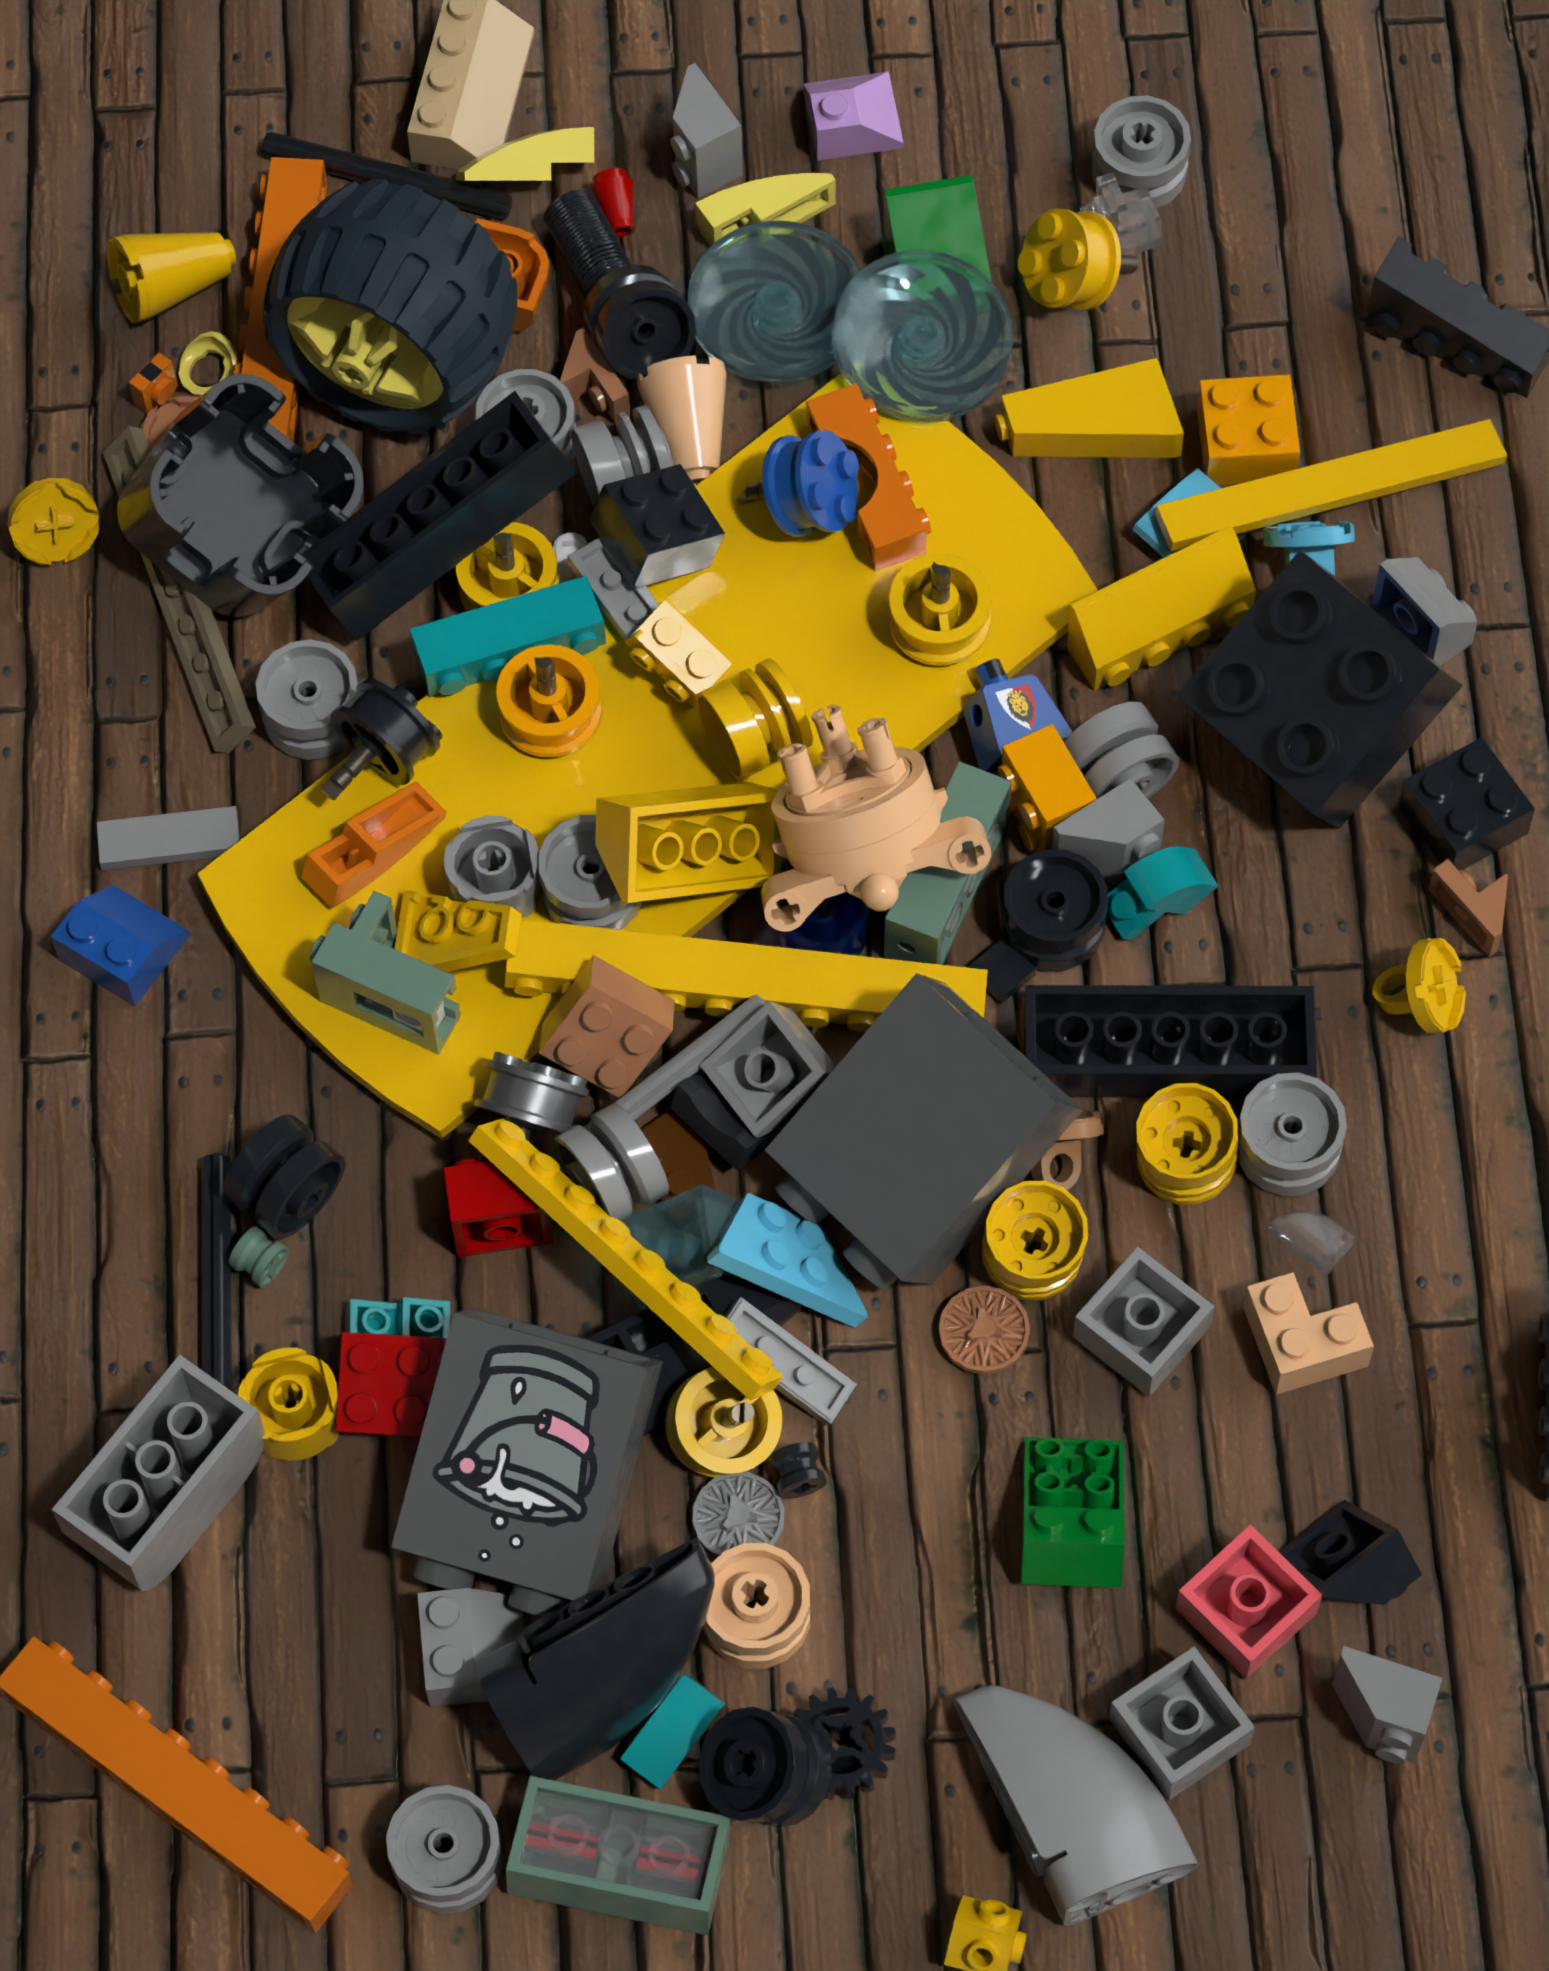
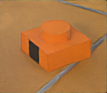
[129,352,178,414]

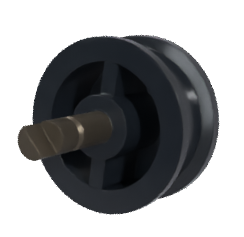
[320,678,443,800]

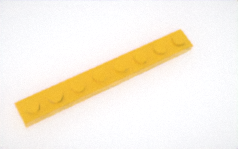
[468,1118,784,1401]

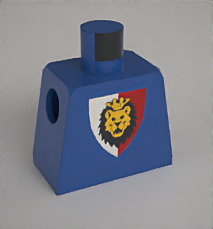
[963,659,1073,773]

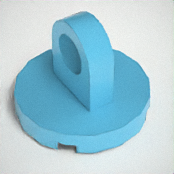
[1263,521,1355,576]

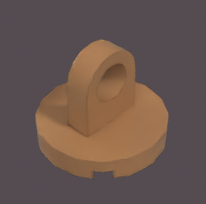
[1031,1109,1104,1190]

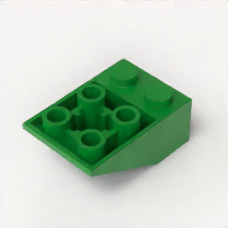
[1021,1437,1125,1588]

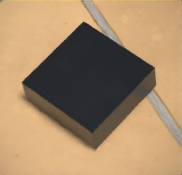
[969,937,1036,1004]

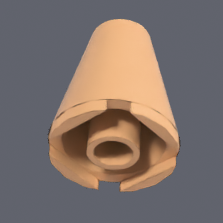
[636,356,727,486]

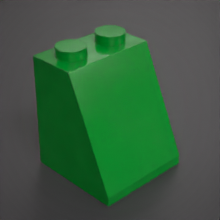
[884,175,993,328]

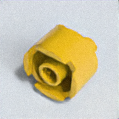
[238,1347,339,1461]

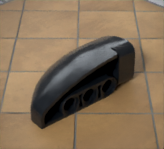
[476,1537,715,1781]

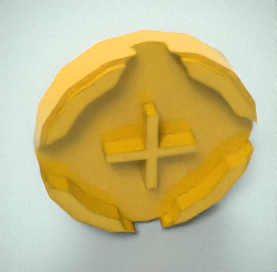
[7,478,100,565]
[1373,938,1466,1034]

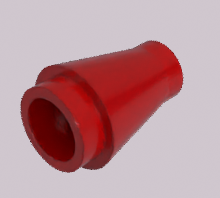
[591,168,635,238]

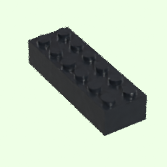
[302,391,577,641]
[1023,985,1317,1097]

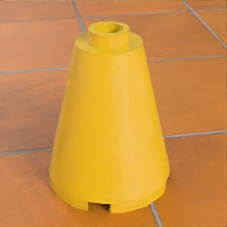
[107,232,236,323]

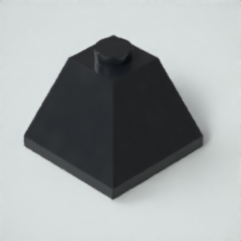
[1279,1499,1422,1605]

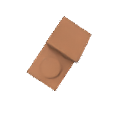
[560,327,631,425]
[1428,859,1508,957]

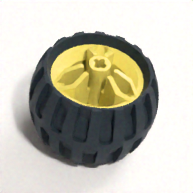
[262,179,517,434]

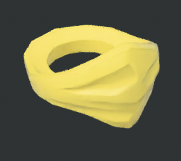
[178,331,239,397]

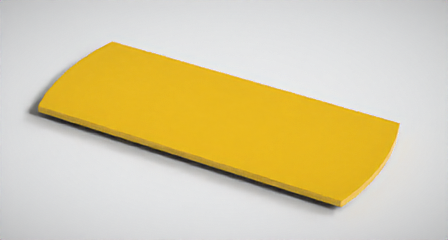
[197,362,1098,1139]

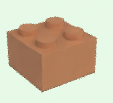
[539,955,675,1098]

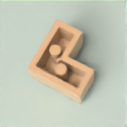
[1243,1272,1374,1395]

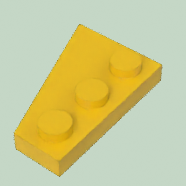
[394,890,522,972]

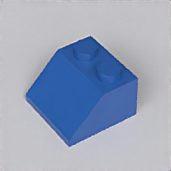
[51,885,190,1007]

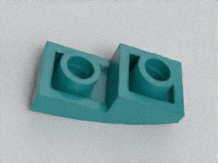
[345,1297,450,1338]
[620,1673,726,1790]

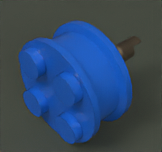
[736,430,859,537]

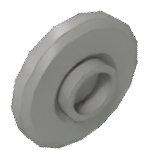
[692,1472,785,1557]

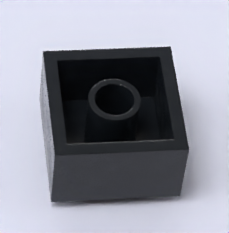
[589,464,725,589]
[1398,737,1535,870]

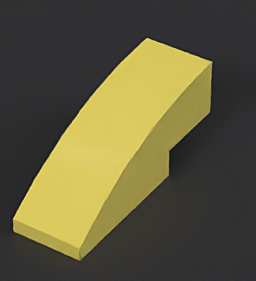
[456,127,594,181]
[695,173,836,252]

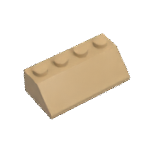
[407,0,535,169]

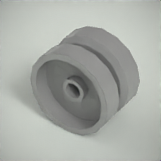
[1091,95,1191,211]
[475,369,576,464]
[256,639,358,760]
[1064,702,1180,799]
[539,815,643,930]
[1237,1072,1347,1196]
[554,1103,669,1222]
[386,1785,504,1914]

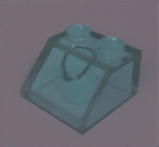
[625,1184,737,1310]

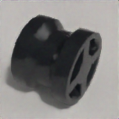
[769,1442,827,1499]

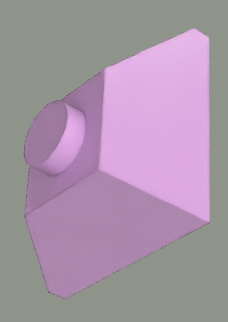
[803,71,904,161]

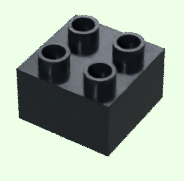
[1177,550,1463,828]

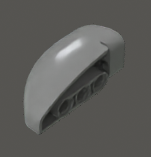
[954,1685,1199,1926]

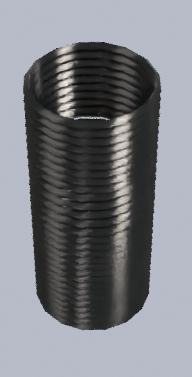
[544,189,631,300]

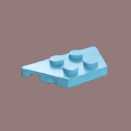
[707,1193,868,1328]

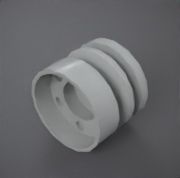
[571,405,673,508]

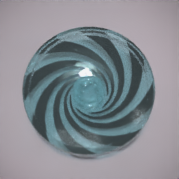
[688,221,867,383]
[832,250,1013,423]

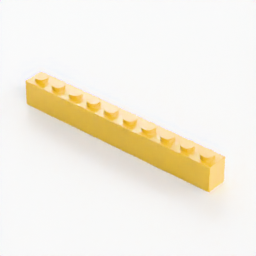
[504,919,988,1032]

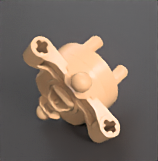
[761,705,991,932]

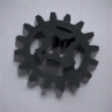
[794,1687,896,1800]

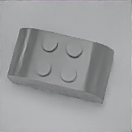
[52,1354,266,1591]

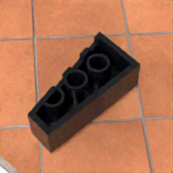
[1366,236,1549,398]

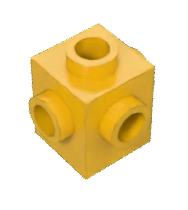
[944,1895,1027,1971]

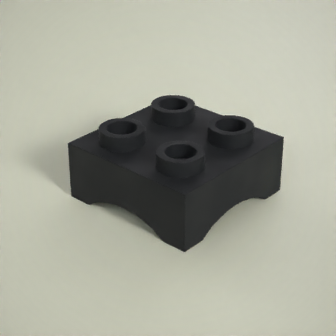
[670,1071,786,1171]

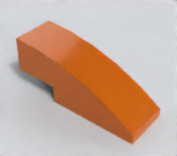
[301,781,447,908]

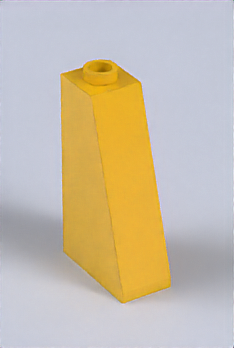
[994,358,1184,458]

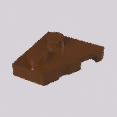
[641,1109,716,1224]

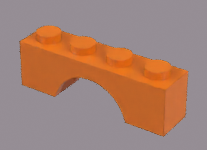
[806,383,931,571]

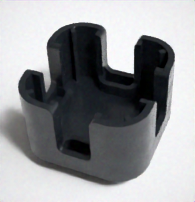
[117,374,364,617]

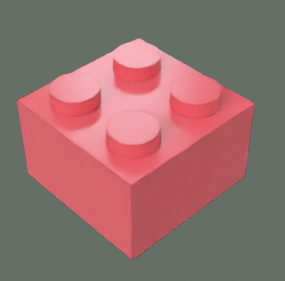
[1175,1524,1322,1679]

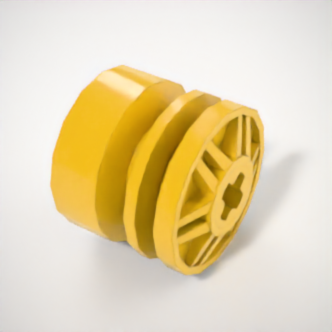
[696,658,813,781]
[1136,1083,1238,1205]
[982,1181,1088,1301]

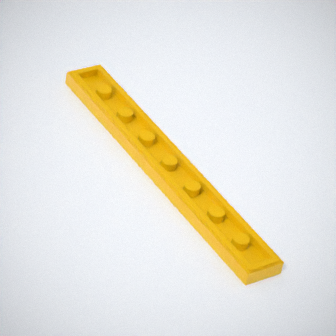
[1154,419,1508,551]

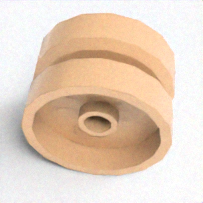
[702,1543,810,1669]

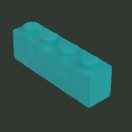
[410,575,606,697]

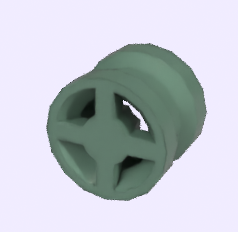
[229,1226,290,1288]

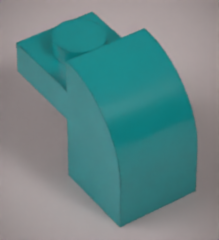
[1107,846,1218,940]

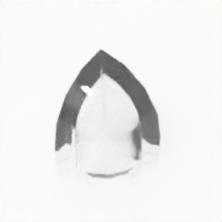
[1266,1210,1357,1276]

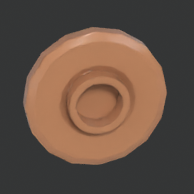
[938,1286,1030,1375]

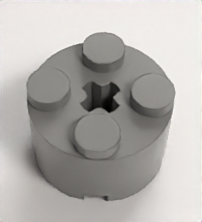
[444,816,541,917]

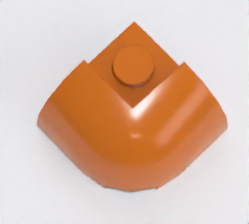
[475,218,550,332]

